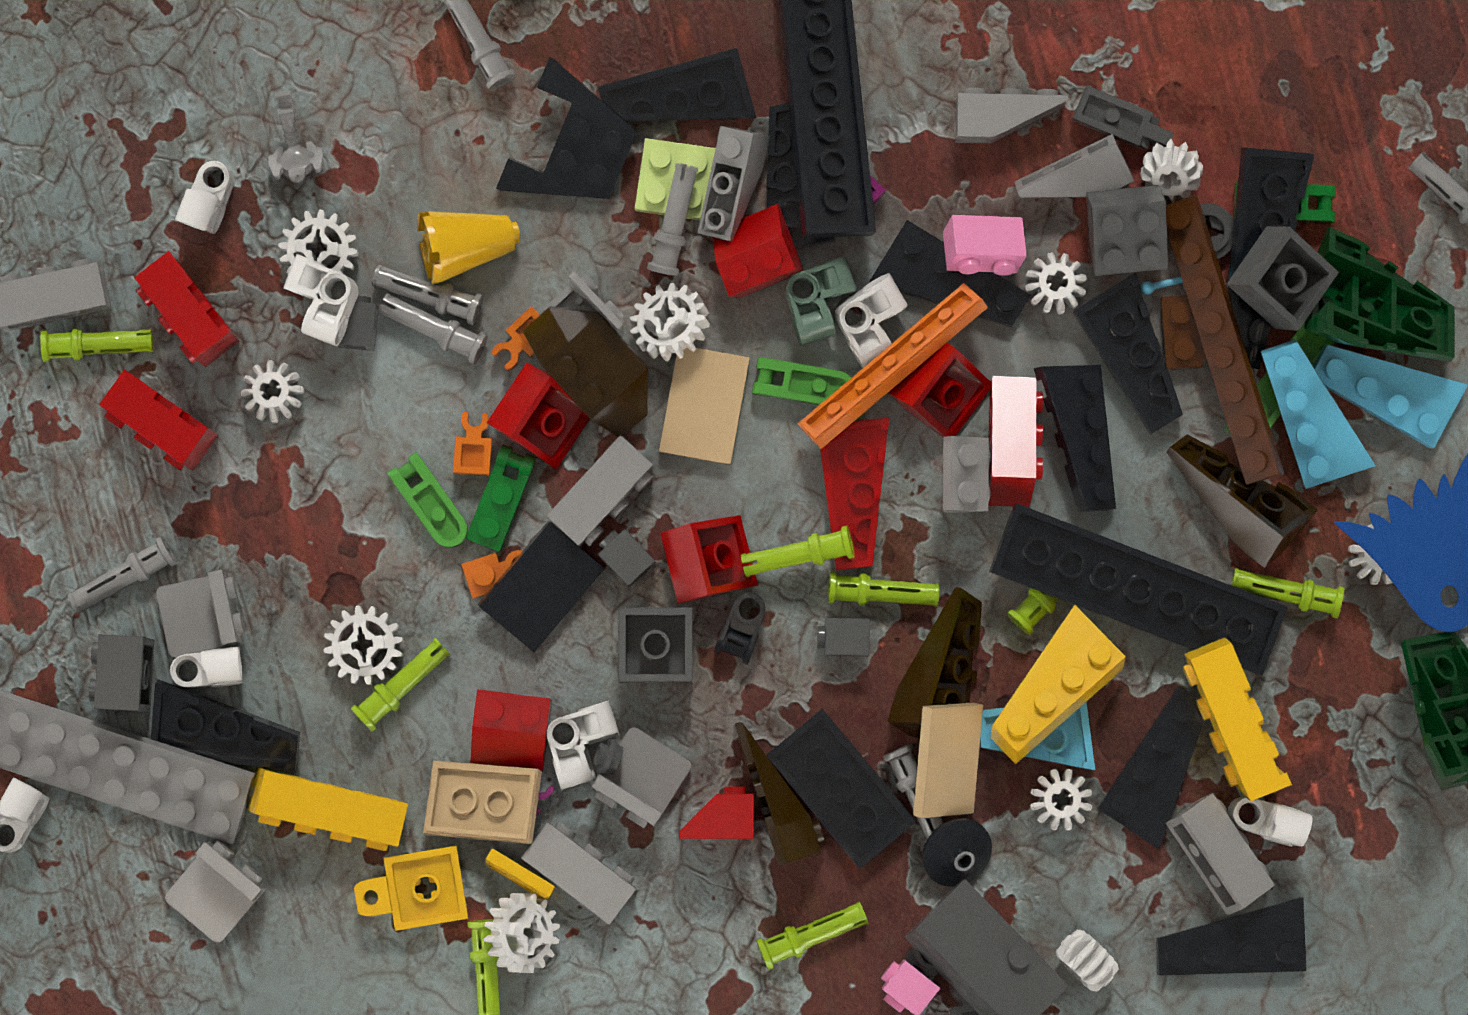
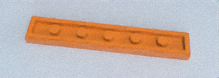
[798,283,988,449]

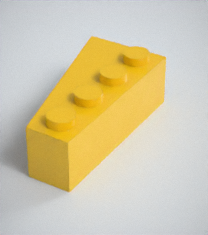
[990,605,1126,764]
[1183,637,1292,802]
[246,767,408,851]

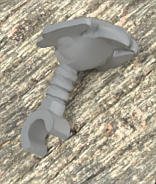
[268,91,323,183]

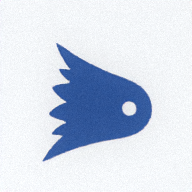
[1334,453,1468,632]

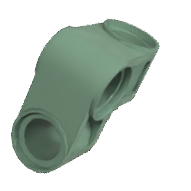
[785,257,858,346]

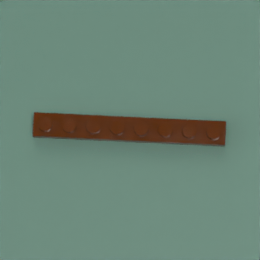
[1166,196,1284,485]

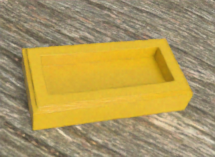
[485,848,555,901]

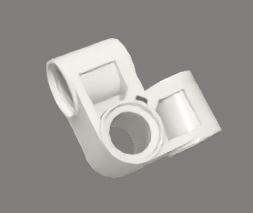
[175,161,235,234]
[283,254,359,346]
[835,273,908,368]
[170,647,243,688]
[547,700,620,790]
[0,777,49,853]
[1228,797,1313,847]

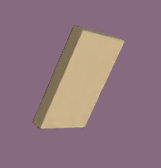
[659,348,750,465]
[913,703,983,818]
[423,761,542,844]

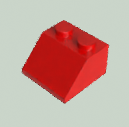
[712,204,804,299]
[888,343,991,437]
[486,362,590,469]
[660,515,758,604]
[470,689,552,772]
[679,787,754,839]

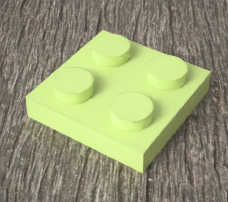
[635,138,716,220]

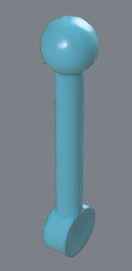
[1140,276,1183,295]

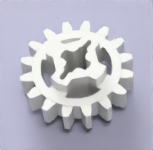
[278,209,359,288]
[630,283,710,361]
[323,606,404,685]
[484,893,560,973]

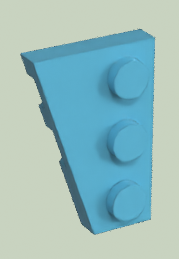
[980,703,1095,770]

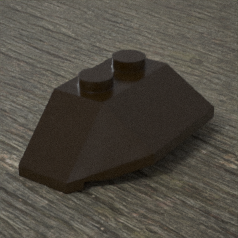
[522,306,648,437]

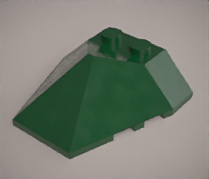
[1304,227,1455,362]
[1401,631,1468,790]

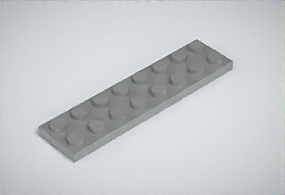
[0,690,256,844]

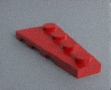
[820,417,889,571]

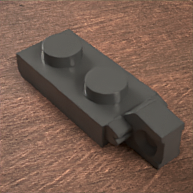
[1071,85,1174,150]

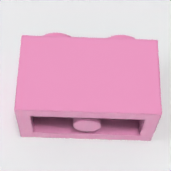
[943,215,1027,276]

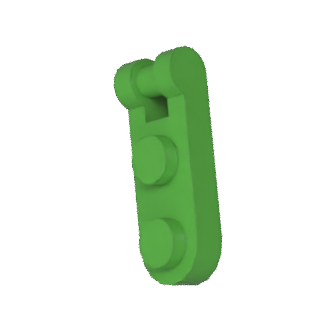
[752,357,851,405]
[387,452,468,548]

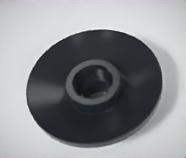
[922,818,992,887]

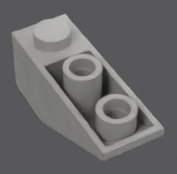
[955,88,1067,143]
[698,126,770,241]

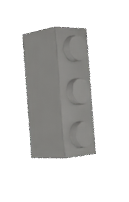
[0,259,112,332]
[546,435,654,548]
[1166,793,1275,915]
[521,821,637,925]

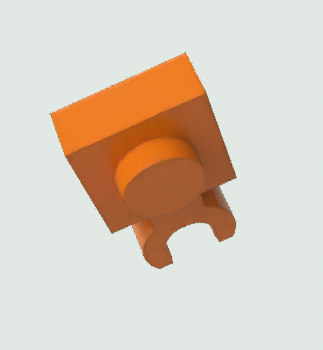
[491,306,540,371]
[453,411,493,476]
[461,550,522,599]

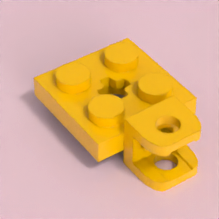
[354,845,468,931]

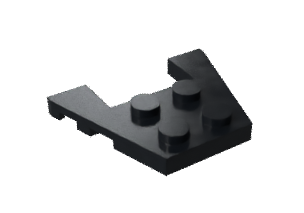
[496,57,637,199]

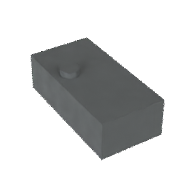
[904,879,1068,1015]

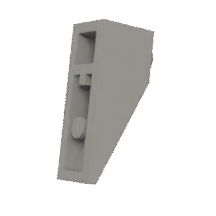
[1014,134,1134,198]

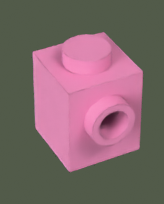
[881,959,940,1015]

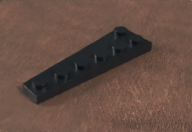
[1227,147,1314,369]

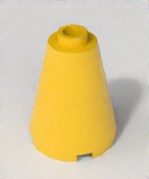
[417,211,520,284]

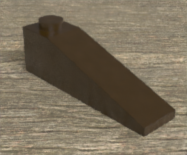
[1166,434,1318,568]
[887,587,982,739]
[735,722,825,866]

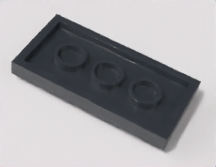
[766,708,916,869]

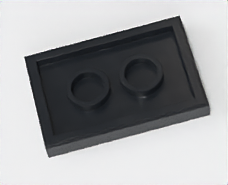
[478,521,604,652]

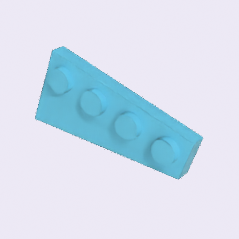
[1261,339,1376,489]
[1313,345,1468,448]

